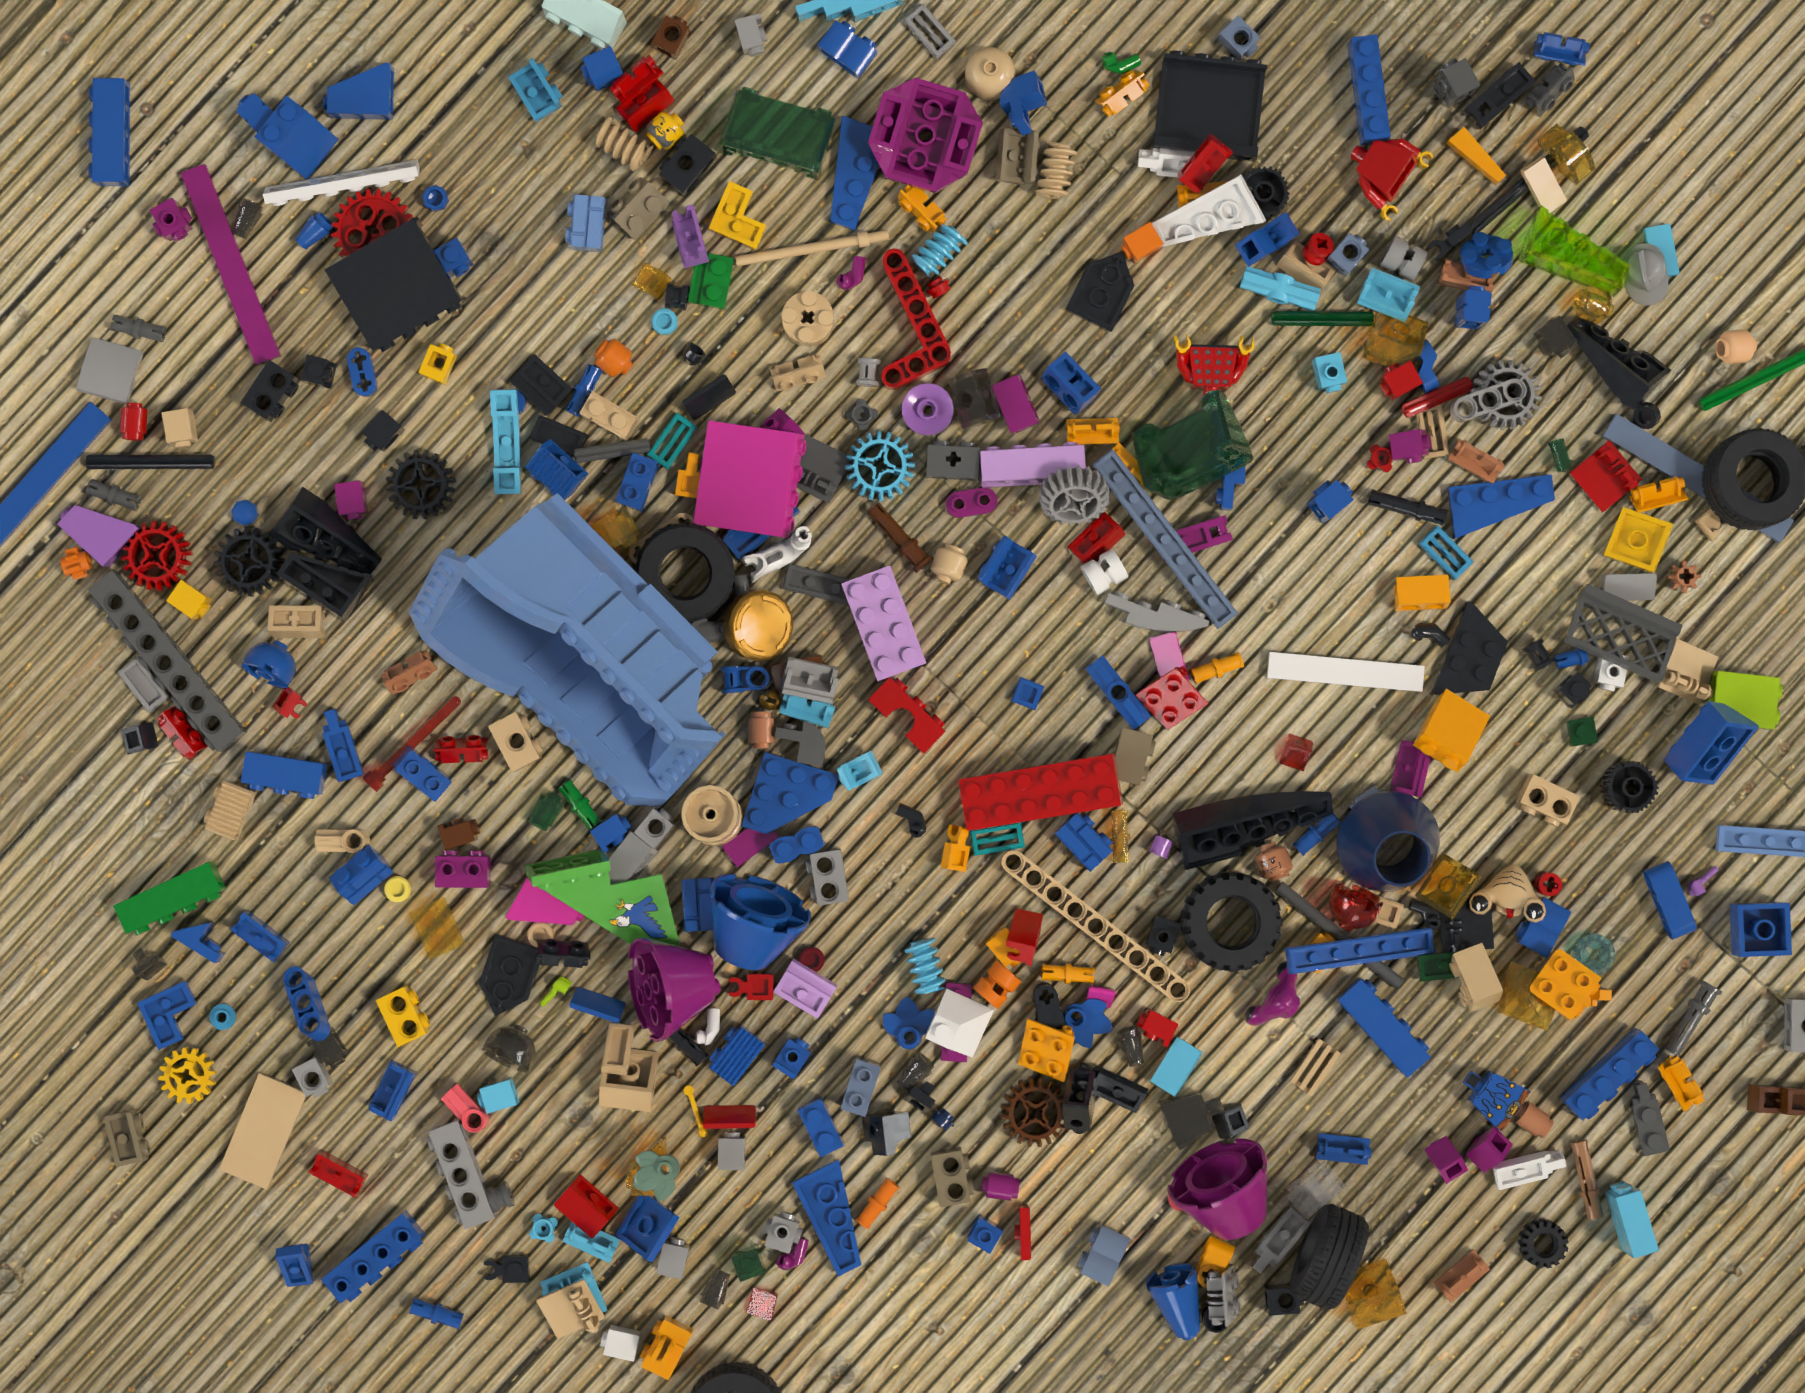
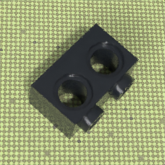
[240,360,300,422]

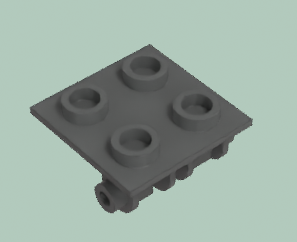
[797,435,850,503]

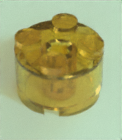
[590,506,641,552]

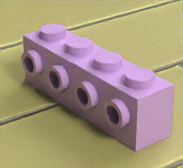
[980,442,1086,488]

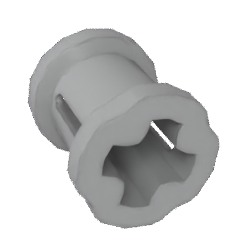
[856,358,881,387]

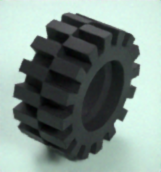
[1518,1219,1569,1269]

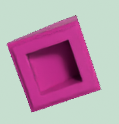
[1086,985,1115,1008]

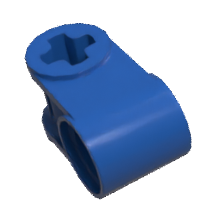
[720,666,771,693]

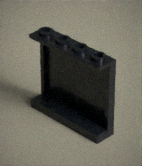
[1152,50,1268,162]
[324,217,466,352]

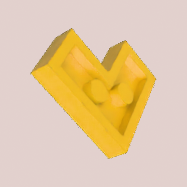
[709,181,767,250]

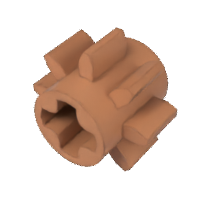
[1666,560,1701,593]

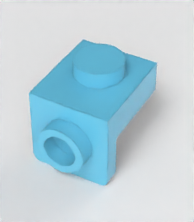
[837,751,883,791]

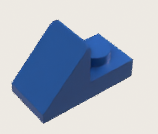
[171,922,226,963]
[275,1244,313,1287]

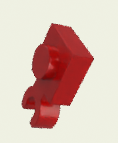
[729,974,774,1000]

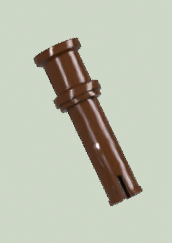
[867,502,933,573]

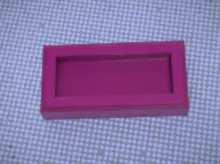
[722,829,779,867]

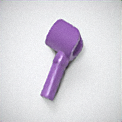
[1687,866,1719,896]

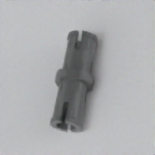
[111,315,167,343]
[86,479,142,511]

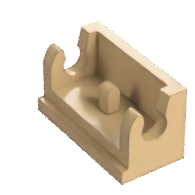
[268,605,325,638]

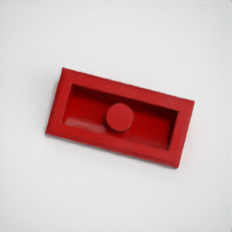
[615,79,674,132]
[1067,512,1125,565]
[703,1105,756,1129]

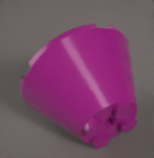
[628,937,721,1042]

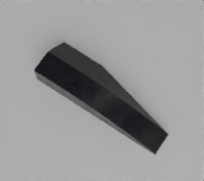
[1172,791,1333,870]

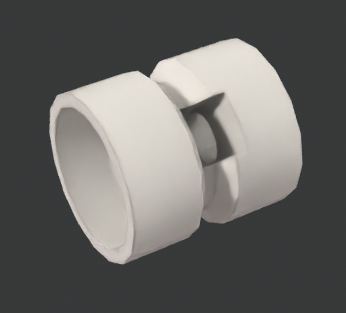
[1080,549,1129,595]

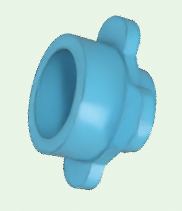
[529,1214,558,1243]

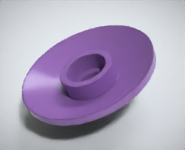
[902,383,954,435]

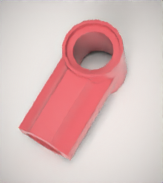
[441,1083,490,1133]

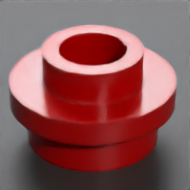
[926,276,951,299]

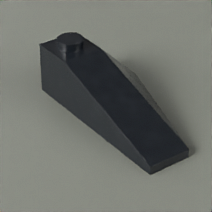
[1566,315,1671,410]
[269,486,382,574]

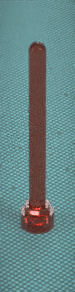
[362,696,461,792]

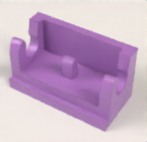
[672,204,709,269]

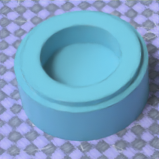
[651,308,678,335]

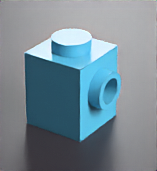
[1312,352,1347,394]

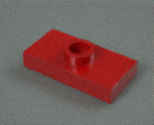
[1014,1204,1031,1261]

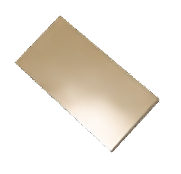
[219,1072,306,1190]

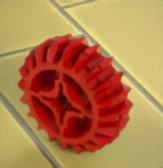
[121,521,193,591]

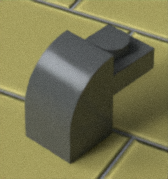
[775,721,826,767]

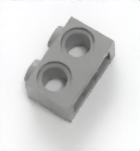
[806,849,849,906]

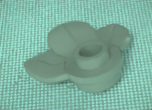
[633,1150,680,1201]

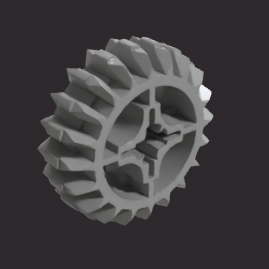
[1471,360,1542,430]
[1039,465,1109,526]

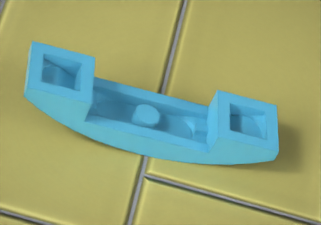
[490,389,521,494]

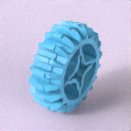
[845,431,915,502]

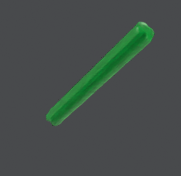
[1698,349,1805,411]

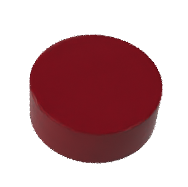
[799,947,825,972]

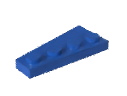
[830,115,879,231]
[1447,475,1555,539]
[792,1159,862,1277]

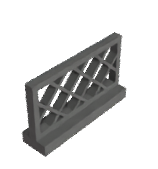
[1564,583,1683,683]

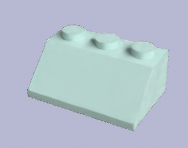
[542,0,627,49]

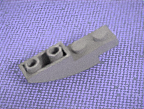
[1104,591,1210,632]

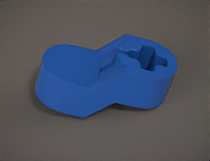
[1412,339,1439,394]

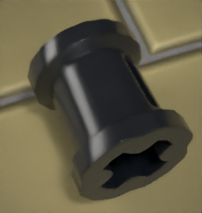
[1522,638,1555,672]

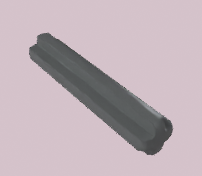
[573,438,650,463]

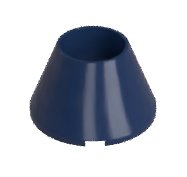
[1336,791,1440,892]

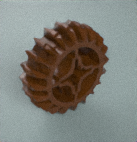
[1000,1077,1066,1147]

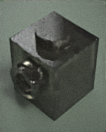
[1533,315,1577,359]

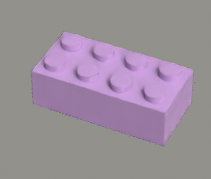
[841,565,926,681]

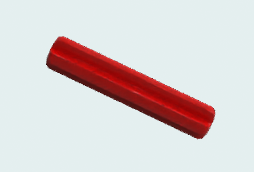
[1401,377,1473,418]

